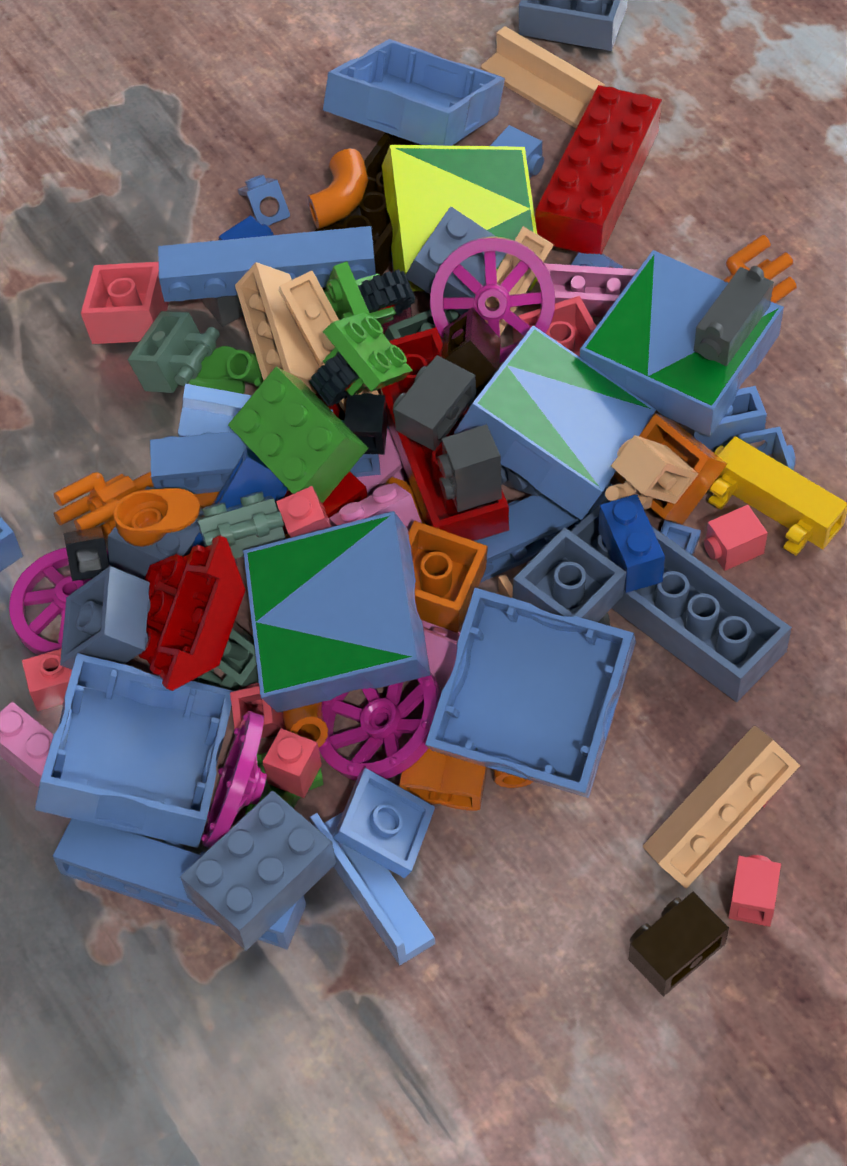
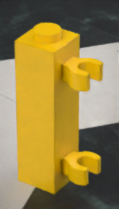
[708,436,847,556]

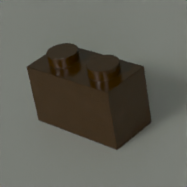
[441,308,501,389]
[628,891,729,997]

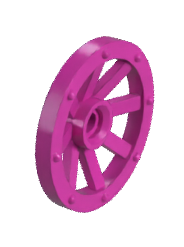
[430,237,555,363]
[9,548,110,655]
[319,672,441,781]
[201,711,267,848]

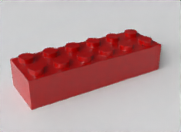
[535,85,662,254]
[377,327,509,541]

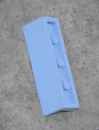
[178,384,333,437]
[309,811,435,966]

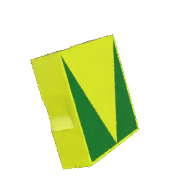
[382,145,538,291]

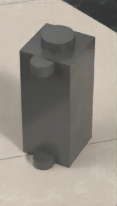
[694,266,774,366]

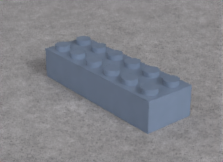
[571,498,792,702]

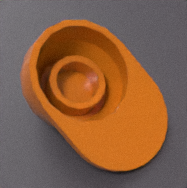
[113,488,200,547]

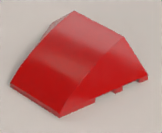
[138,535,246,691]

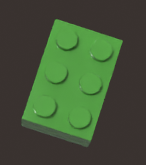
[228,366,368,503]

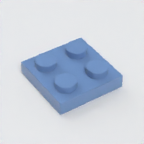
[333,768,435,878]

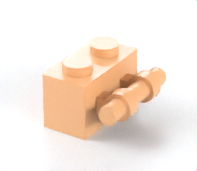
[605,435,698,510]

